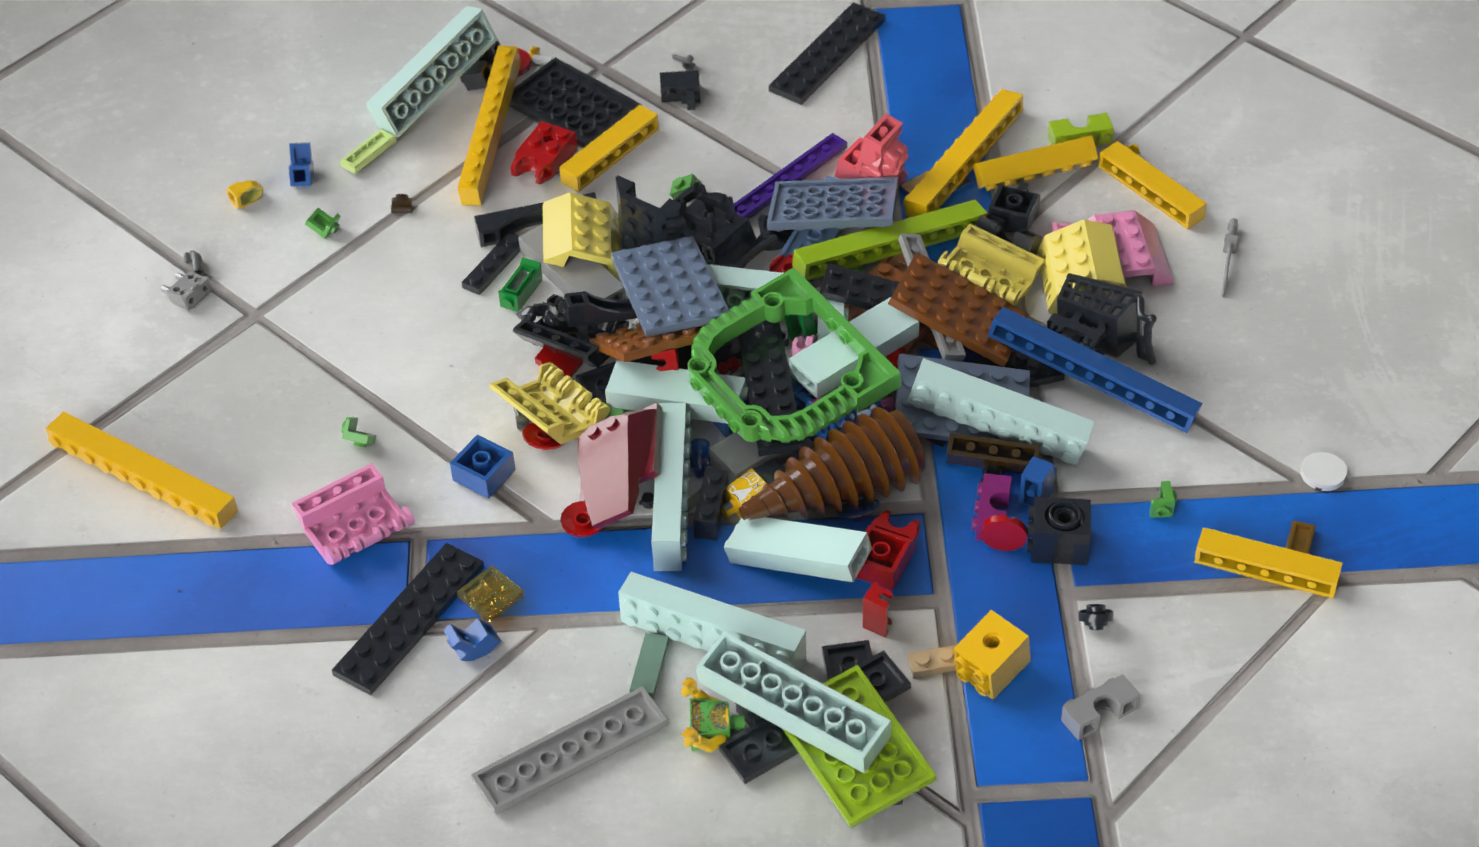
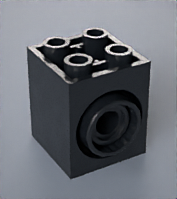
[1027,497,1091,565]

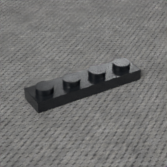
[462,232,520,295]

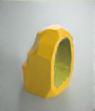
[226,180,263,208]

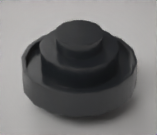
[1078,604,1114,630]

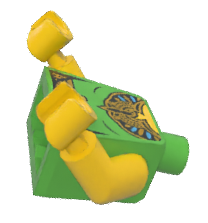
[681,677,745,753]

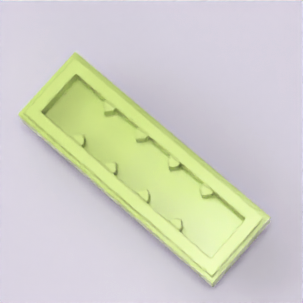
[340,129,396,174]

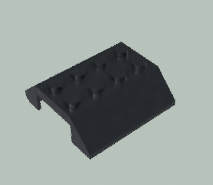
[615,175,683,249]
[513,294,629,368]

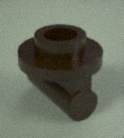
[391,194,412,213]

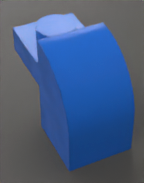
[289,142,314,187]
[443,618,502,662]

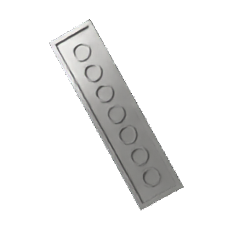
[471,686,668,815]

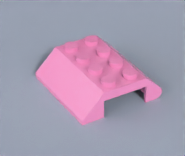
[1088,210,1174,292]
[291,463,415,565]

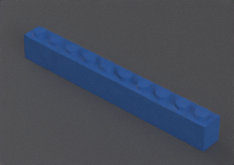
[987,307,1203,433]

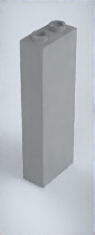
[518,224,626,300]

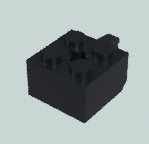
[988,181,1040,233]

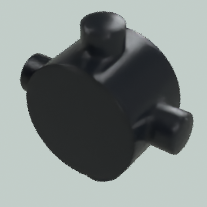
[639,492,654,509]

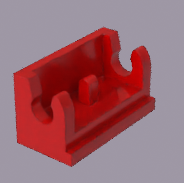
[651,348,680,371]
[862,582,893,638]

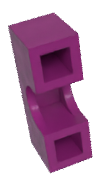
[972,473,1012,541]

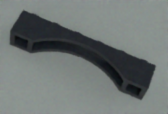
[474,192,597,247]
[564,291,637,327]

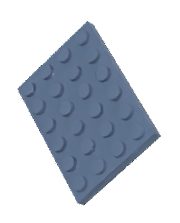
[767,177,899,232]
[611,236,729,337]
[895,354,1030,441]

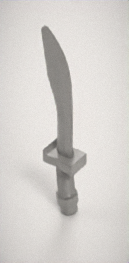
[1221,218,1238,297]

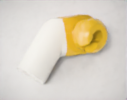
[529,46,553,65]

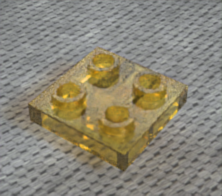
[457,565,524,623]

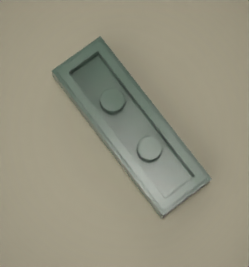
[629,633,669,698]

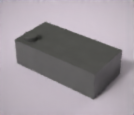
[709,432,808,485]

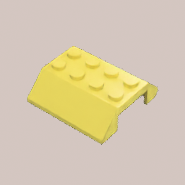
[543,192,621,279]
[1037,219,1126,315]
[937,224,1045,306]
[489,362,610,444]

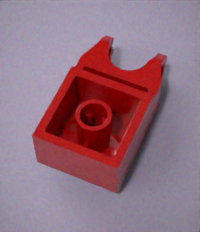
[510,121,578,185]
[856,510,921,590]

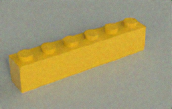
[559,105,659,192]
[973,135,1098,191]
[1099,141,1207,230]
[1194,527,1343,599]

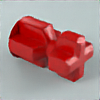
[717,356,740,375]

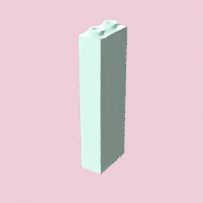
[789,297,919,398]
[605,360,749,424]
[724,517,872,582]

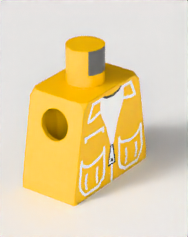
[721,468,767,518]

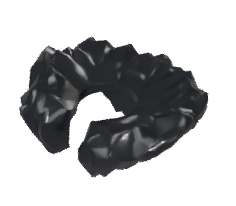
[516,302,570,331]

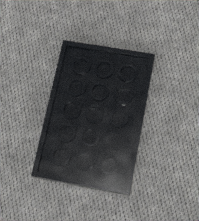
[509,57,642,148]

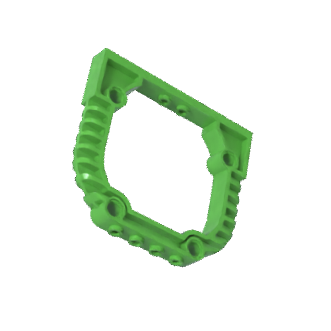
[688,268,901,443]

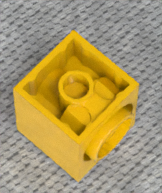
[953,610,1031,700]

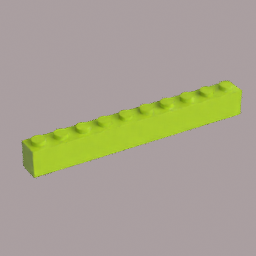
[792,200,987,280]

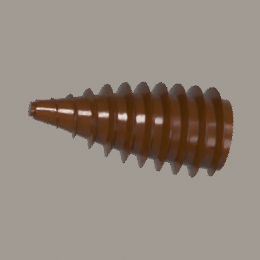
[739,407,925,521]

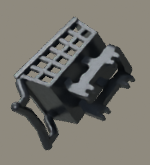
[675,181,778,268]
[1047,273,1157,365]

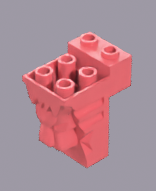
[834,113,909,188]

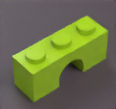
[1048,113,1114,146]

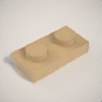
[907,645,956,678]

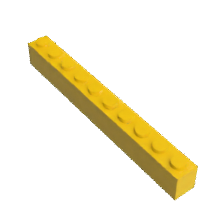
[457,46,521,206]
[903,89,1023,217]
[46,411,238,529]

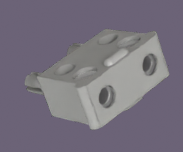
[161,271,212,311]

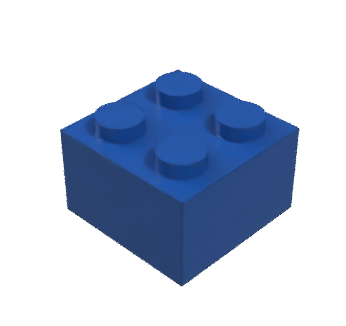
[450,434,516,499]

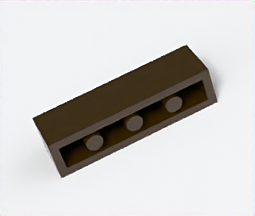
[946,433,1040,474]

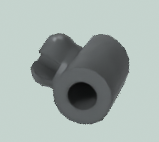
[183,250,204,274]

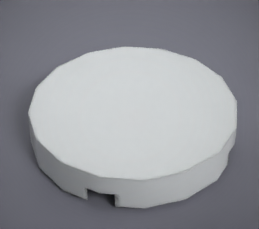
[1301,452,1347,491]

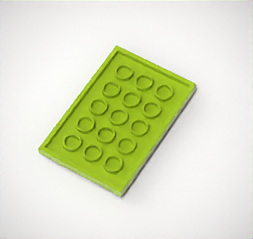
[783,665,937,829]

